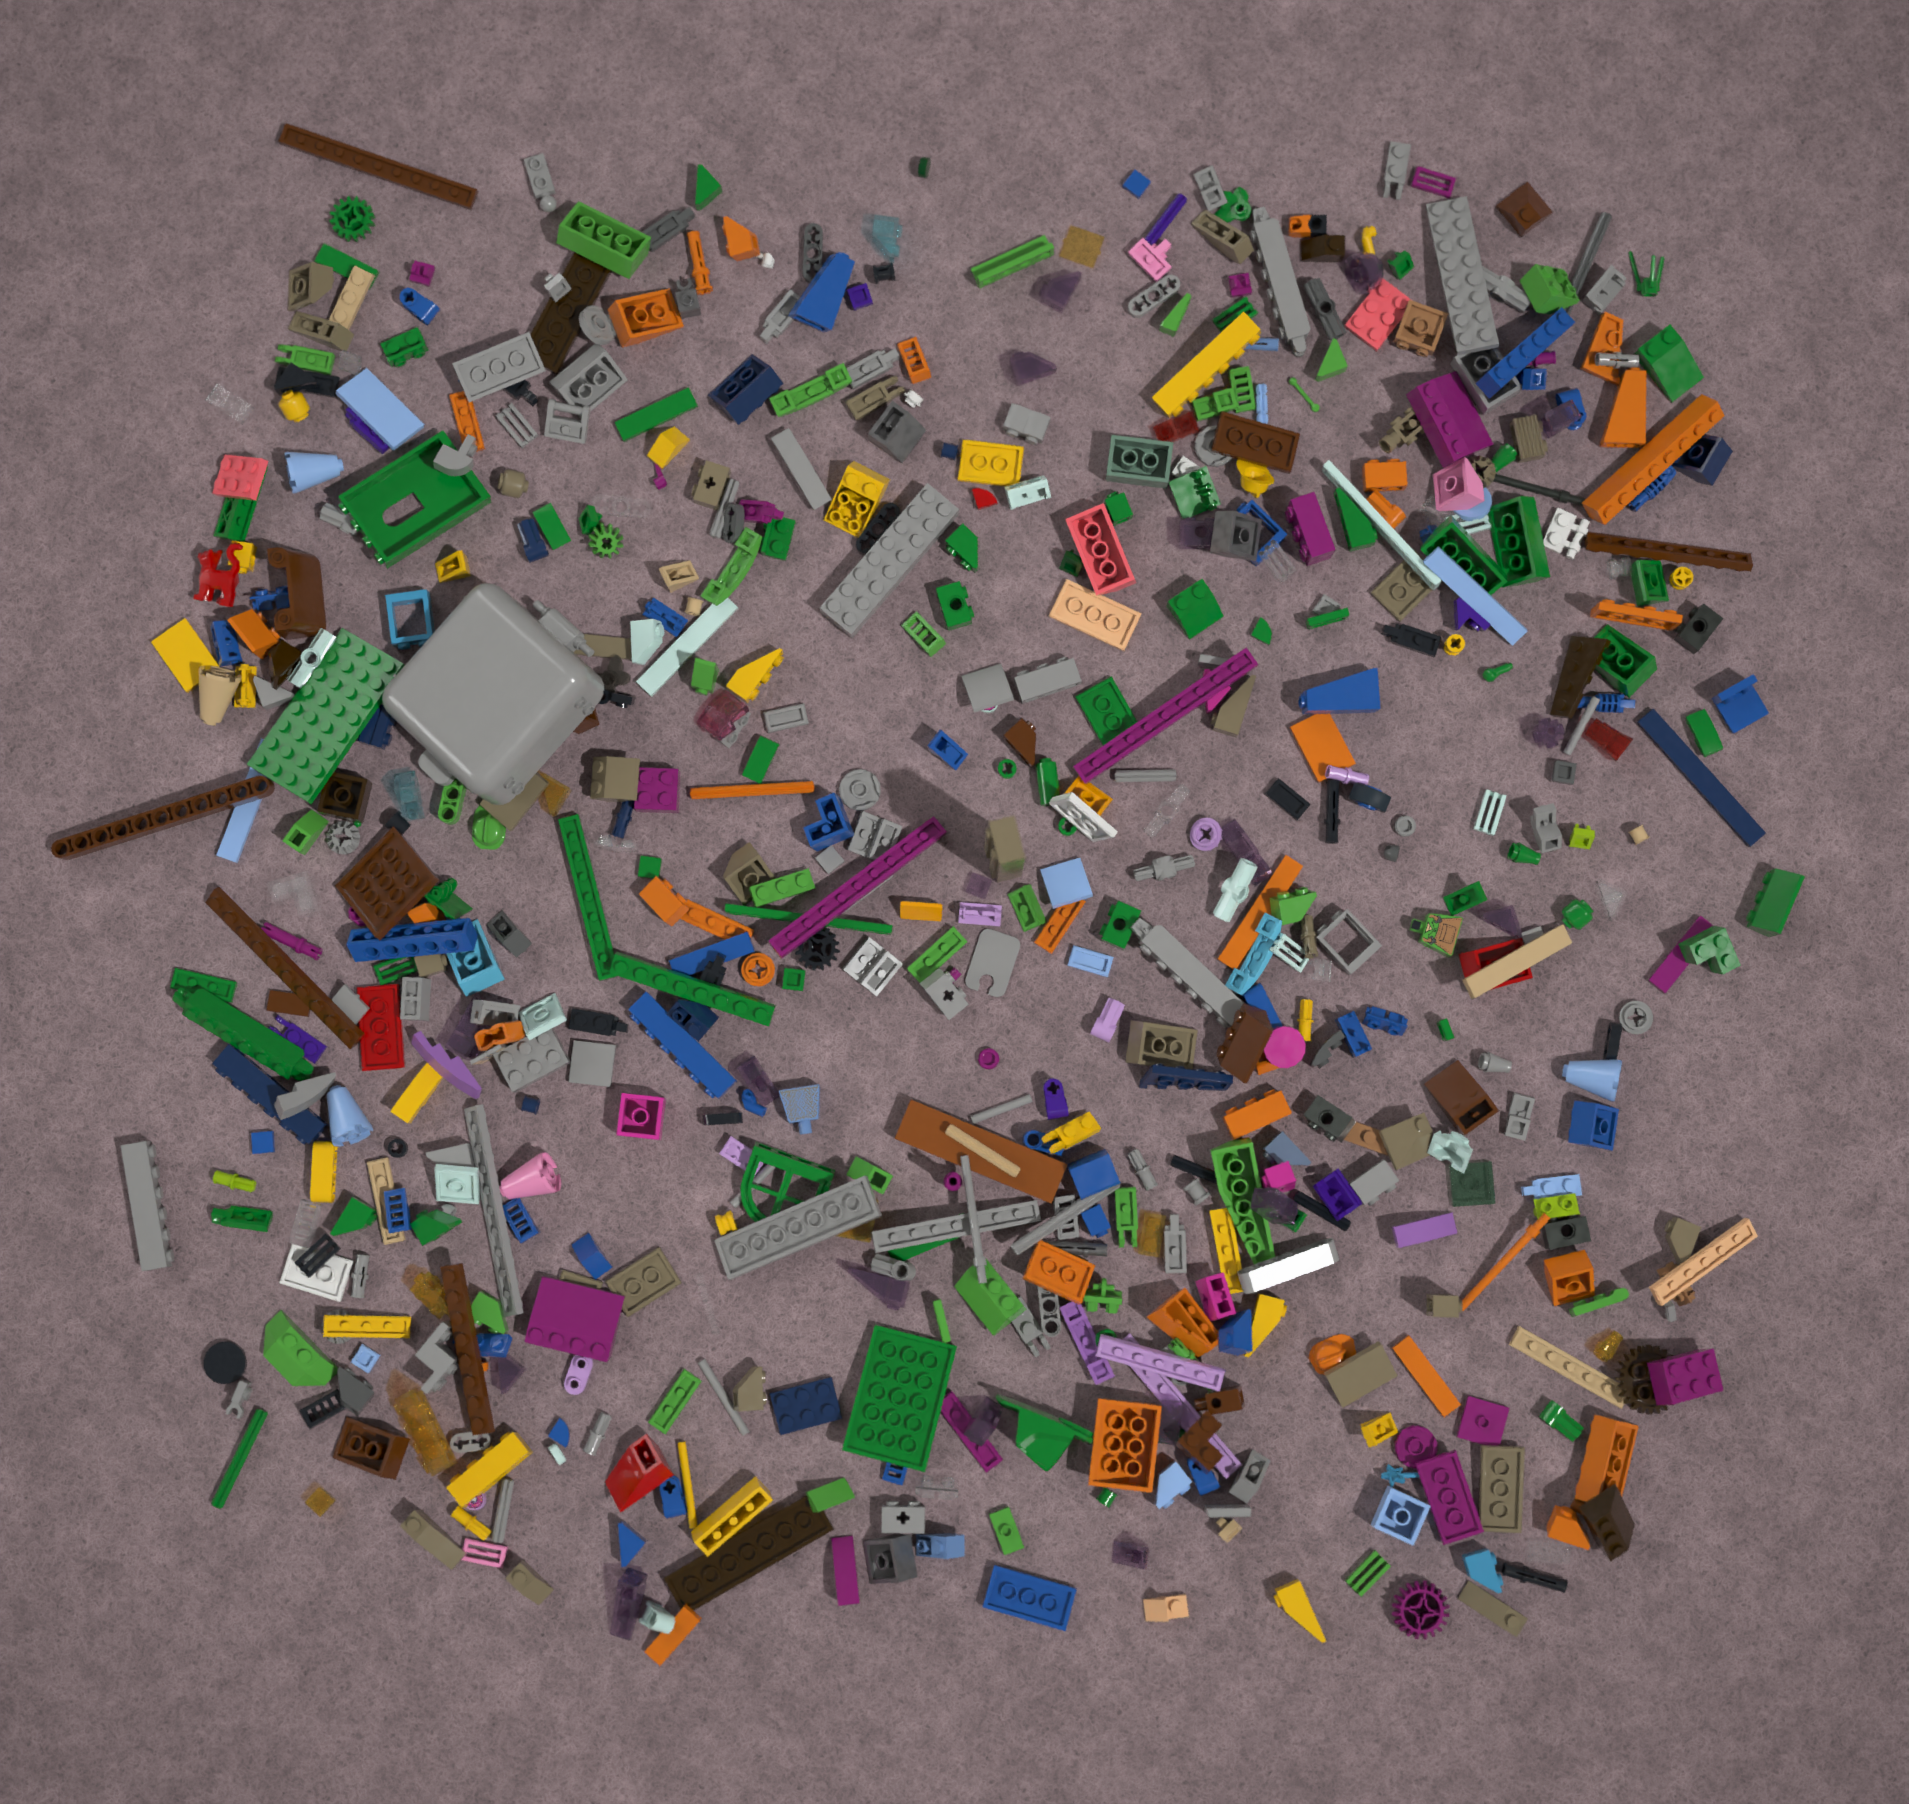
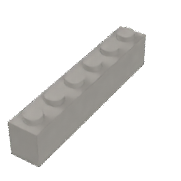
[121,1141,174,1271]

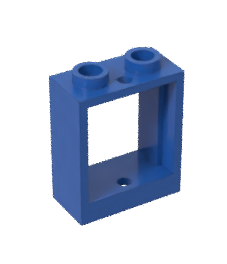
[1236,500,1287,567]

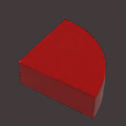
[972,488,998,510]

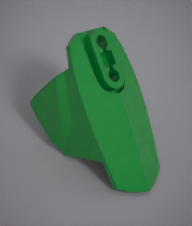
[996,1394,1094,1472]

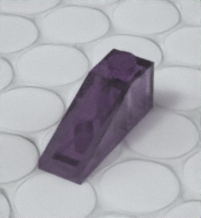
[444,993,483,1061]
[847,1267,910,1311]
[610,1568,648,1641]

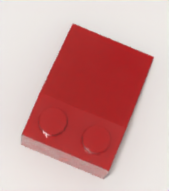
[1458,937,1533,990]

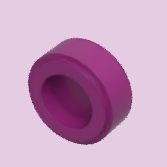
[978,1048,999,1070]

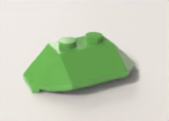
[263,1310,339,1386]

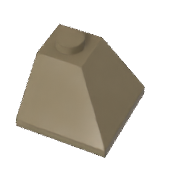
[288,262,334,311]
[723,842,776,905]
[1378,1113,1433,1171]

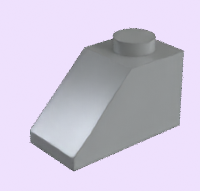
[426,1143,475,1167]
[1229,1449,1271,1503]

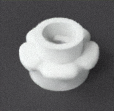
[904,389,923,408]

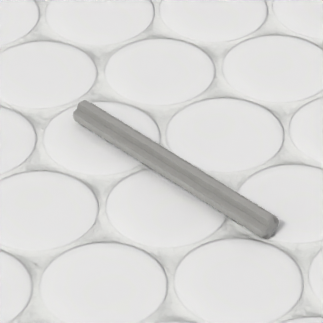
[1011,1184,1120,1255]

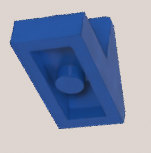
[1515,368,1547,390]
[927,730,968,770]

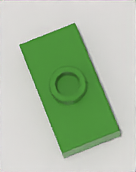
[989,1506,1024,1555]

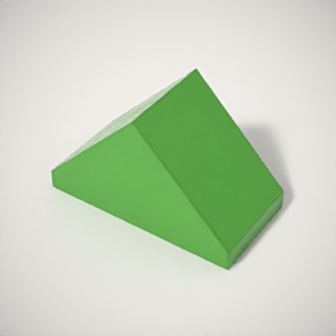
[1315,338,1348,382]

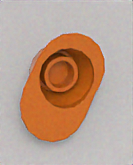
[1308,1334,1356,1375]

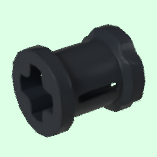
[872,262,896,284]

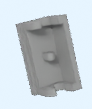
[1582,265,1626,315]
[400,977,431,1021]
[470,1000,520,1026]

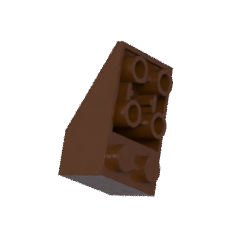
[1424,1060,1499,1136]

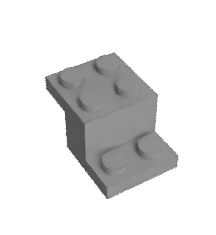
[415,1320,459,1394]

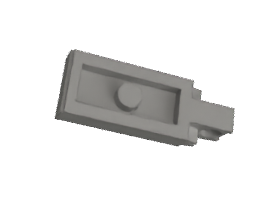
[760,290,800,344]
[846,348,900,390]
[1164,1214,1187,1274]

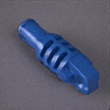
[1627,465,1677,512]
[1578,693,1635,713]

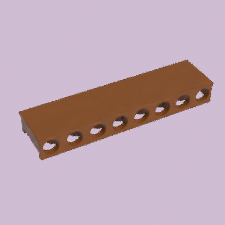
[895,1100,1068,1204]

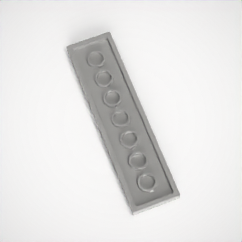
[1426,196,1499,355]
[714,1176,882,1280]

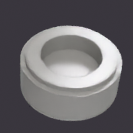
[1394,815,1416,837]

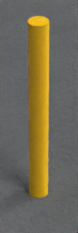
[677,1441,698,1528]

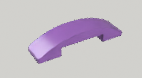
[1059,1301,1115,1385]

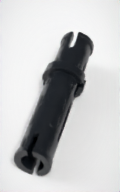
[1324,780,1341,844]
[1501,1562,1568,1593]

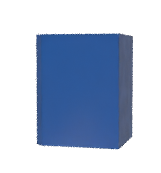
[1067,1149,1120,1199]

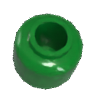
[1562,899,1594,930]

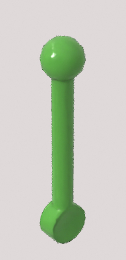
[1289,377,1320,412]

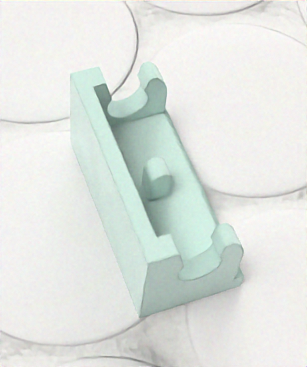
[1004,475,1051,510]

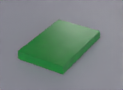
[1075,676,1137,745]

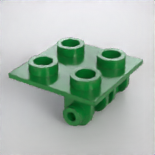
[1169,466,1221,520]
[424,878,473,919]

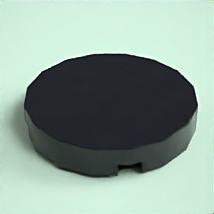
[203,1341,247,1384]

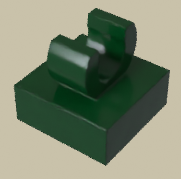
[1059,549,1083,577]

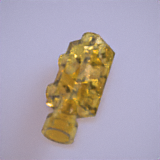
[410,1271,451,1322]

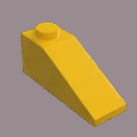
[1243,1293,1287,1358]
[1273,1579,1327,1643]

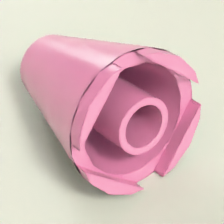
[499,1152,561,1199]

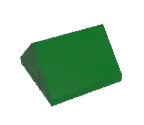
[1629,560,1669,607]

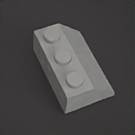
[550,343,628,419]

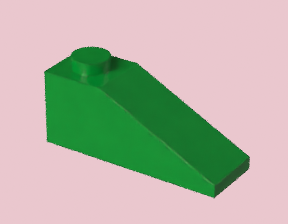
[1333,488,1378,552]

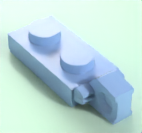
[1521,1174,1582,1199]

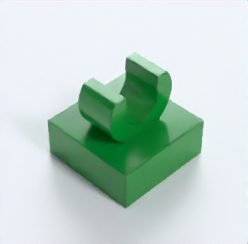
[1387,250,1414,280]
[578,505,604,535]

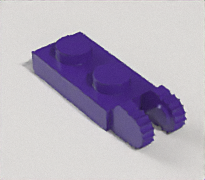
[269,1015,328,1064]

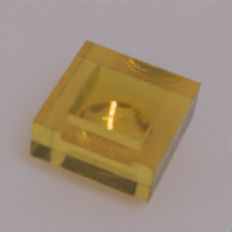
[305,1486,336,1517]

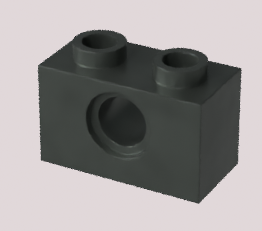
[1674,603,1724,654]
[1304,1095,1356,1143]
[1541,1214,1591,1250]

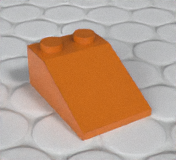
[607,288,684,348]

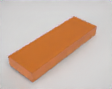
[449,391,485,452]
[1034,900,1086,954]
[644,1604,702,1666]

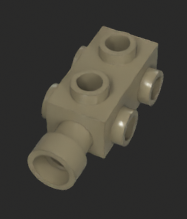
[1379,406,1424,453]

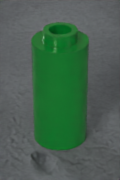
[1035,758,1060,806]

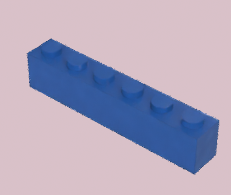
[1475,307,1576,399]
[628,992,737,1099]

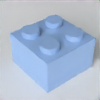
[1370,1485,1430,1546]

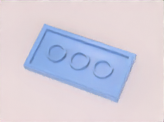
[336,368,424,451]

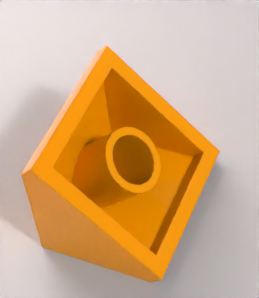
[1064,776,1113,816]

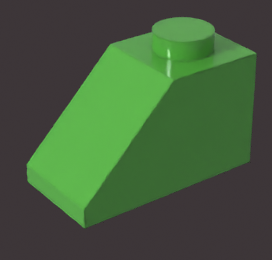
[691,658,719,696]

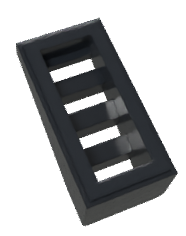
[299,1389,346,1430]

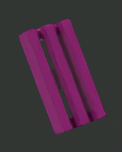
[1410,166,1456,199]

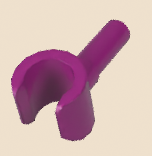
[653,463,667,490]

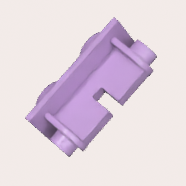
[958,902,1002,926]

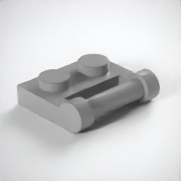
[544,399,591,444]

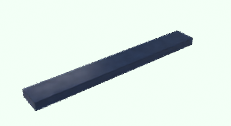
[1637,708,1766,847]

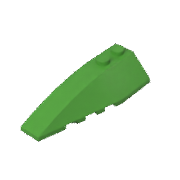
[1210,1137,1275,1264]

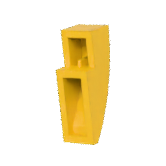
[390,1063,443,1124]

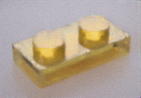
[1138,1212,1166,1258]

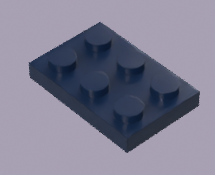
[770,1377,842,1435]

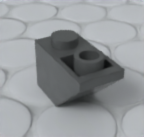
[337,1367,374,1417]

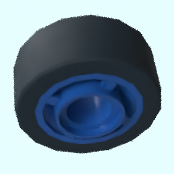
[1349,783,1391,813]

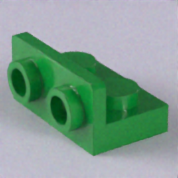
[381,327,429,367]
[759,517,796,561]

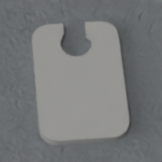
[965,929,1020,997]

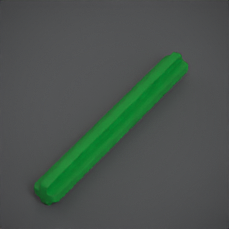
[211,1409,268,1509]

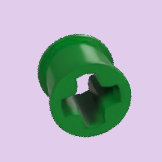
[1096,1487,1118,1508]

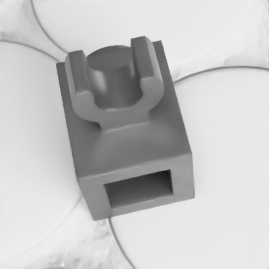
[675,278,702,319]

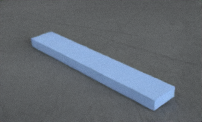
[1423,546,1528,646]
[216,739,269,863]

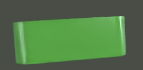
[438,779,467,825]

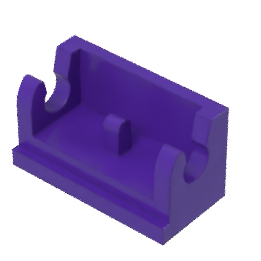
[1313,1168,1363,1221]

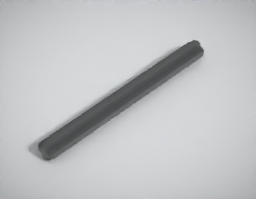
[1564,212,1612,315]

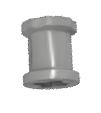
[1183,1178,1211,1206]

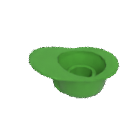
[472,805,506,850]

